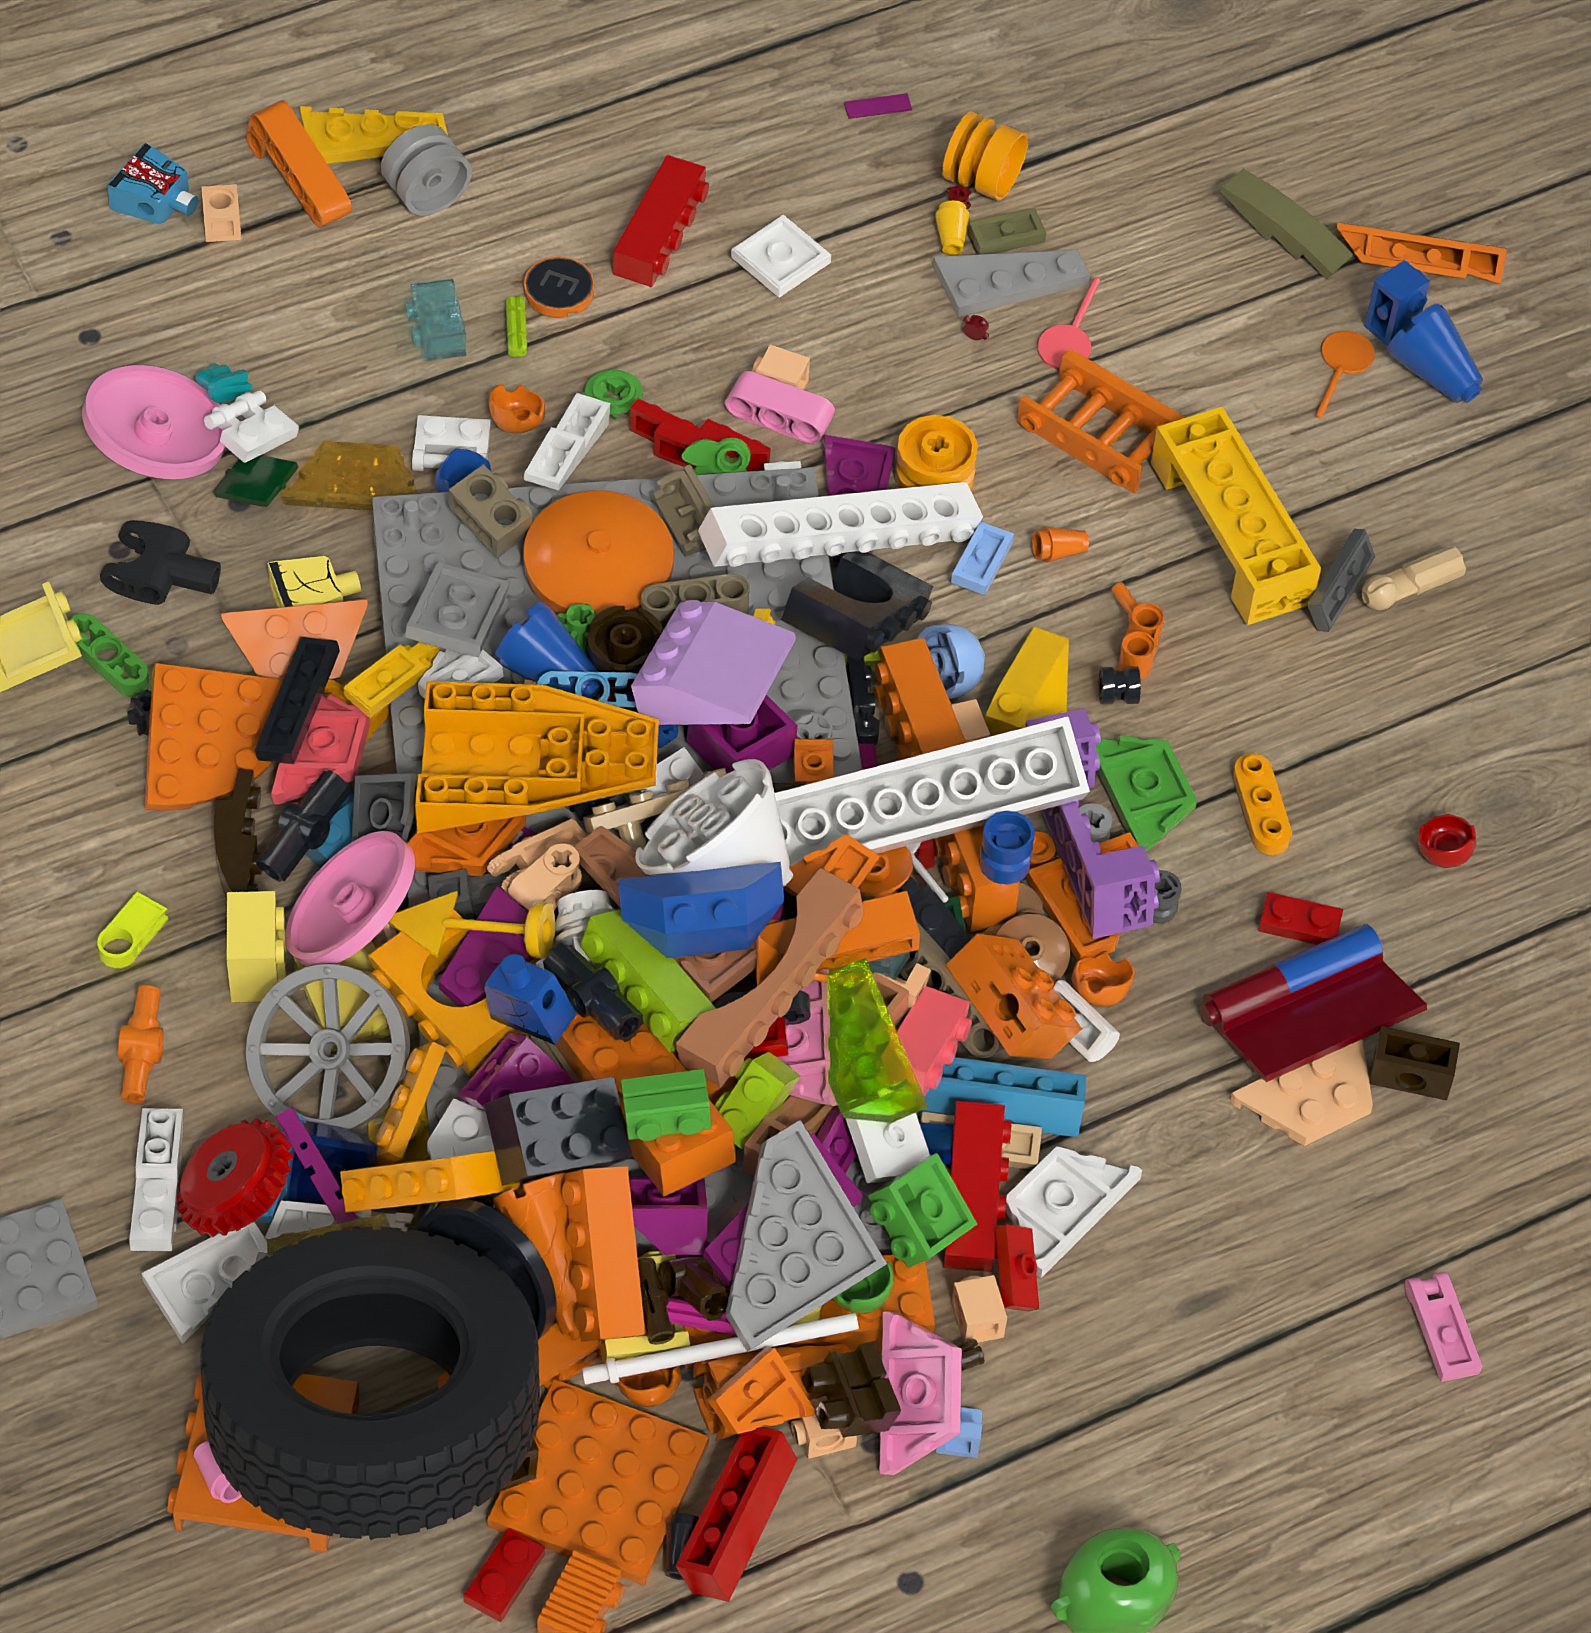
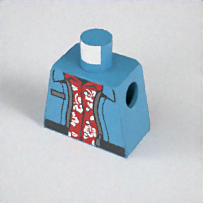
[107,143,198,224]

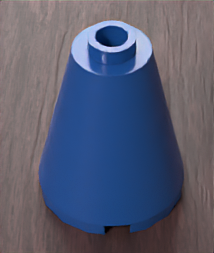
[1387,304,1483,403]
[495,602,602,699]

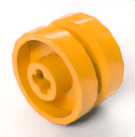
[895,415,978,491]

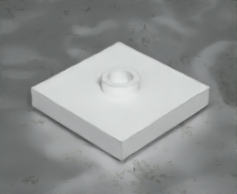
[731,215,831,298]
[842,1097,930,1183]

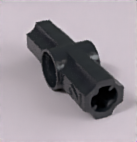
[255,770,353,882]
[543,943,644,1042]

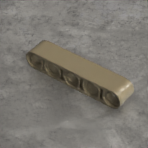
[887,921,1005,1059]

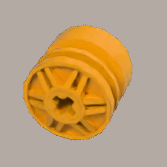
[942,111,1028,201]

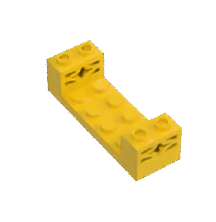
[1151,406,1321,625]

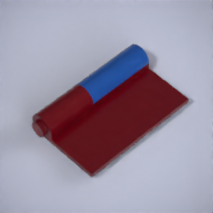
[1199,924,1427,1082]

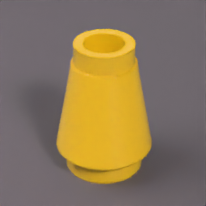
[935,200,970,255]

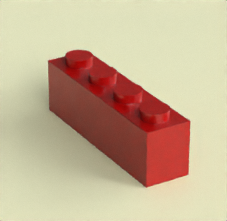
[613,155,709,287]
[943,1101,1012,1272]
[676,1427,797,1602]

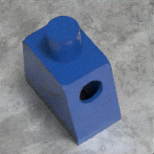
[485,954,577,1045]

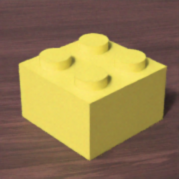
[227,891,287,1002]

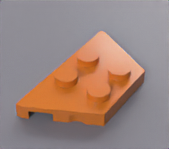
[221,599,368,680]
[407,815,526,876]

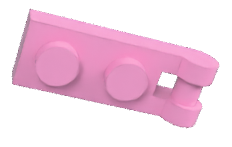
[1405,1272,1482,1382]

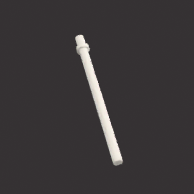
[582,1313,859,1385]

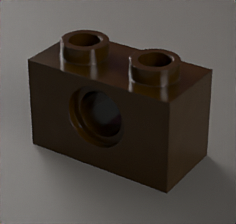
[1369,1026,1460,1101]

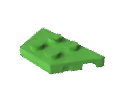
[1096,735,1197,852]

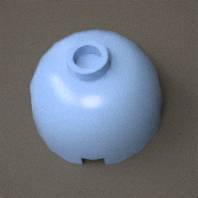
[918,624,985,699]

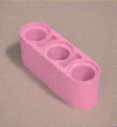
[725,371,835,444]

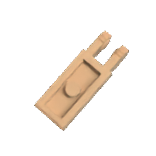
[487,818,588,894]

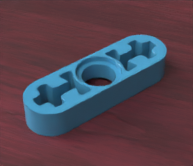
[537,671,638,710]

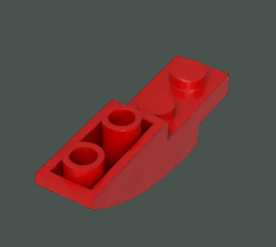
[630,398,771,472]

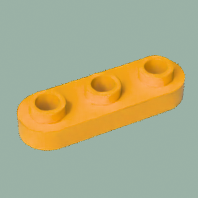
[1233,754,1292,855]

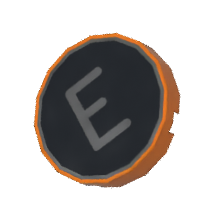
[524,256,595,318]

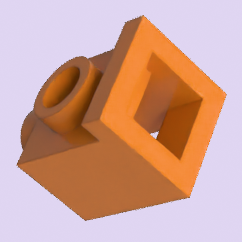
[793,739,834,784]

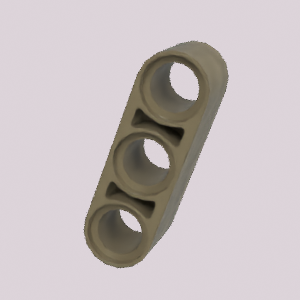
[641,574,750,630]

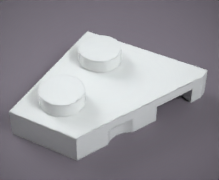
[418,649,504,699]

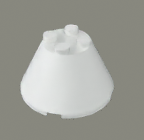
[635,759,793,886]

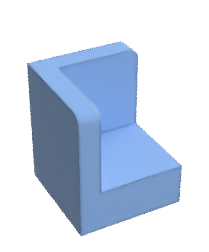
[936,1407,982,1458]

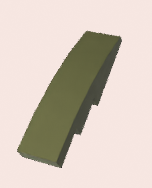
[1219,168,1353,280]

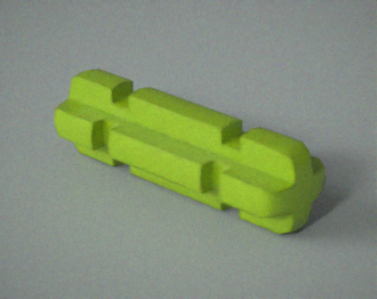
[506,295,527,358]

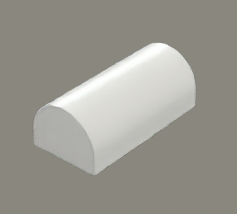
[1053,980,1120,1062]

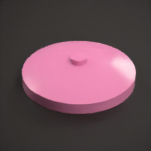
[82,365,226,479]
[285,831,415,967]

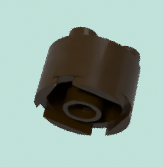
[587,606,663,694]

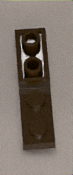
[214,769,263,899]

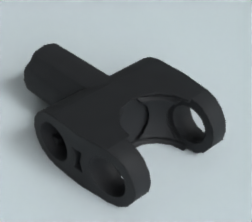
[100,520,221,605]

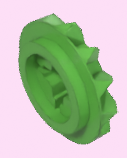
[585,370,643,420]

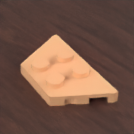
[1230,1039,1373,1146]

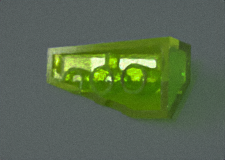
[828,958,928,1123]

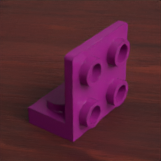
[458,1032,577,1110]

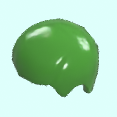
[833,1261,894,1314]

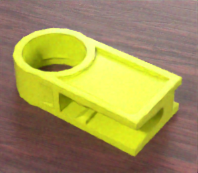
[97,892,169,968]

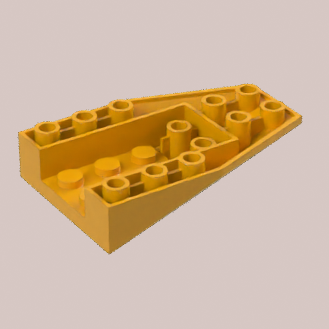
[415,681,659,834]

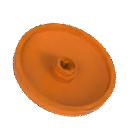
[523,490,674,614]

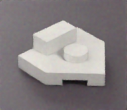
[427,1098,494,1159]

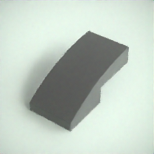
[428,869,511,915]

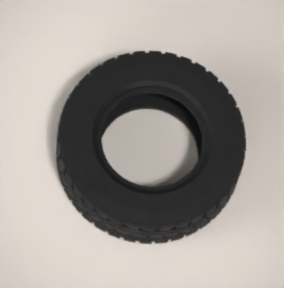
[200,1227,540,1539]

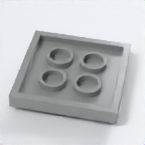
[0,1199,99,1339]

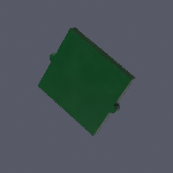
[213,455,299,508]

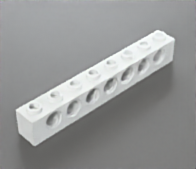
[698,482,983,567]

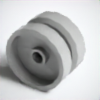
[381,124,472,216]

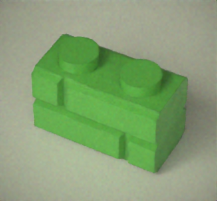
[621,1069,712,1141]

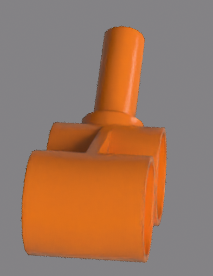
[1111,582,1164,679]

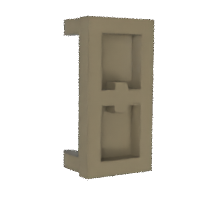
[652,464,715,557]

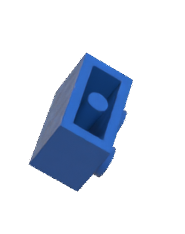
[1364,260,1430,346]

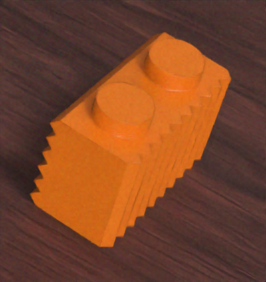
[537,1549,626,1633]

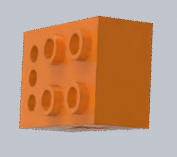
[946,934,1082,1060]

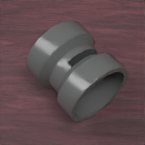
[1153,870,1182,924]

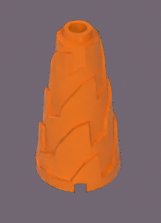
[493,1172,581,1341]
[693,1343,855,1439]

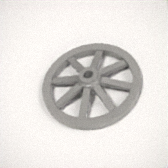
[246,964,410,1134]

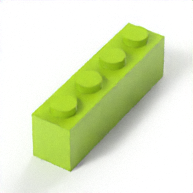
[580,909,716,1053]

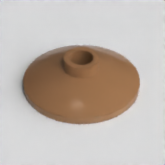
[996,914,1070,984]

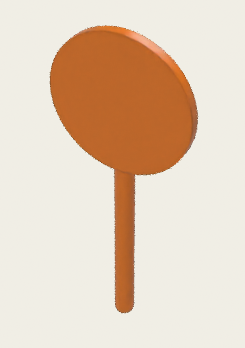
[1316,331,1375,418]

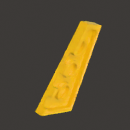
[300,106,448,164]

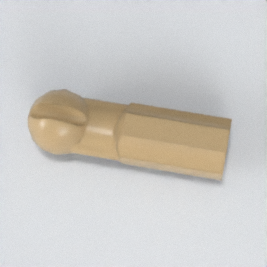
[1362,546,1466,611]

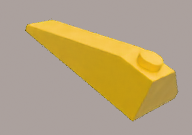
[985,627,1069,737]

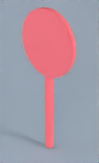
[1038,277,1100,370]

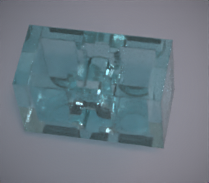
[405,279,466,362]

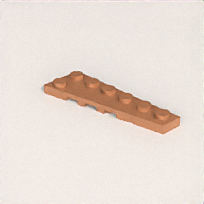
[573,825,757,1003]

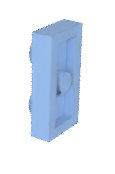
[951,521,1014,595]

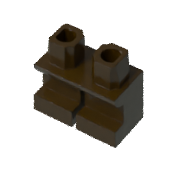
[802,1341,902,1438]

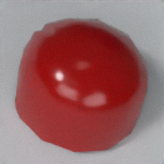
[1418,814,1476,868]

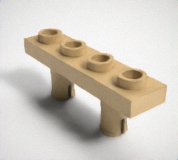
[583,768,728,851]

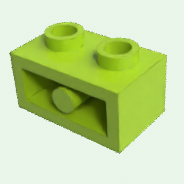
[715,1052,801,1149]

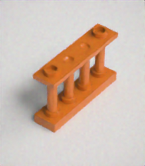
[1017,348,1186,494]

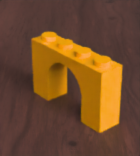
[369,909,529,1077]
[340,1150,529,1213]

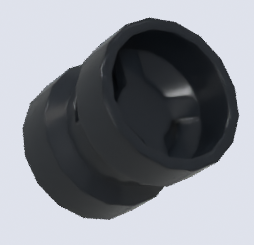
[1098,666,1141,704]

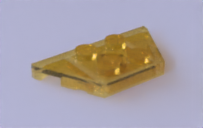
[282,441,419,511]

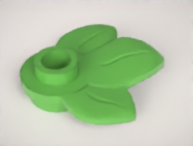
[681,438,751,475]

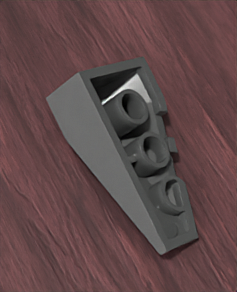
[352,773,416,843]

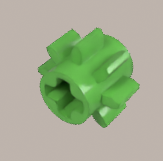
[558,604,599,650]

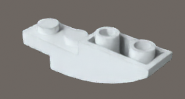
[129,1108,183,1251]

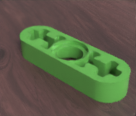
[68,613,149,697]

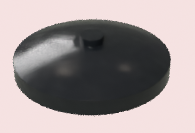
[417,1199,557,1340]

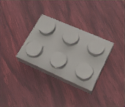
[405,562,510,658]

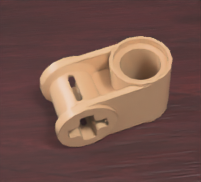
[508,843,582,912]

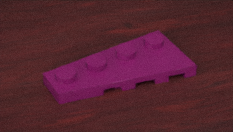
[824,434,896,563]

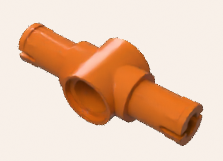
[118,985,164,1104]

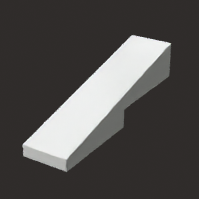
[524,393,611,491]

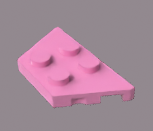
[777,968,838,1106]
[880,1312,962,1475]

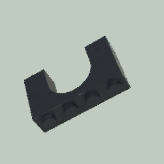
[781,551,933,661]

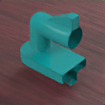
[195,363,253,403]

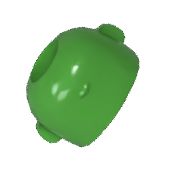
[1051,1527,1181,1633]

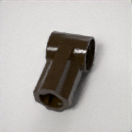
[659,1255,730,1321]

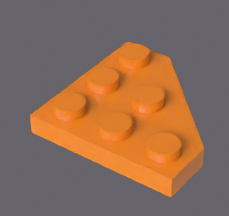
[1026,832,1139,961]

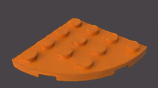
[144,663,283,811]

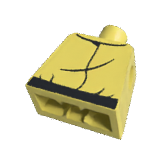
[268,556,361,608]

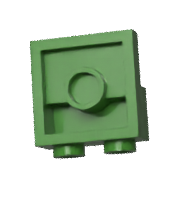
[868,1153,977,1268]

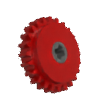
[177,1118,293,1237]

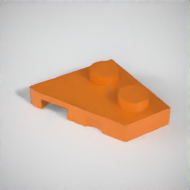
[783,834,880,898]
[707,1347,816,1434]

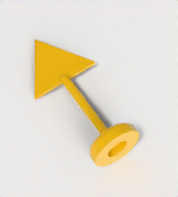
[388,891,555,959]

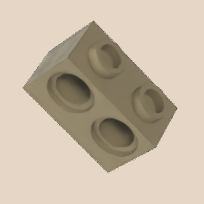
[449,464,533,558]

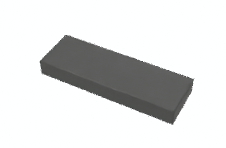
[1307,528,1375,632]

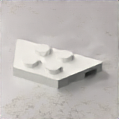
[1006,1146,1142,1278]

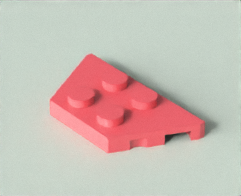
[271,694,371,805]

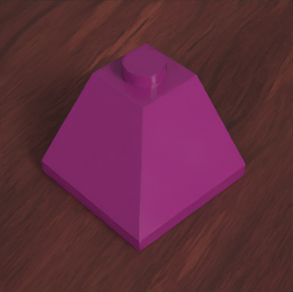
[629,1177,708,1258]

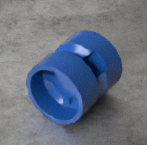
[979,811,1035,885]

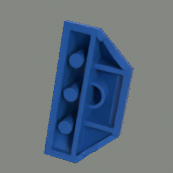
[618,862,784,958]

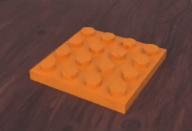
[487,1379,709,1586]

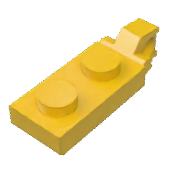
[343,642,440,718]

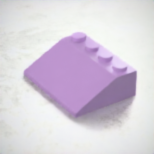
[631,600,796,725]

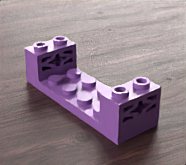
[1026,708,1160,939]

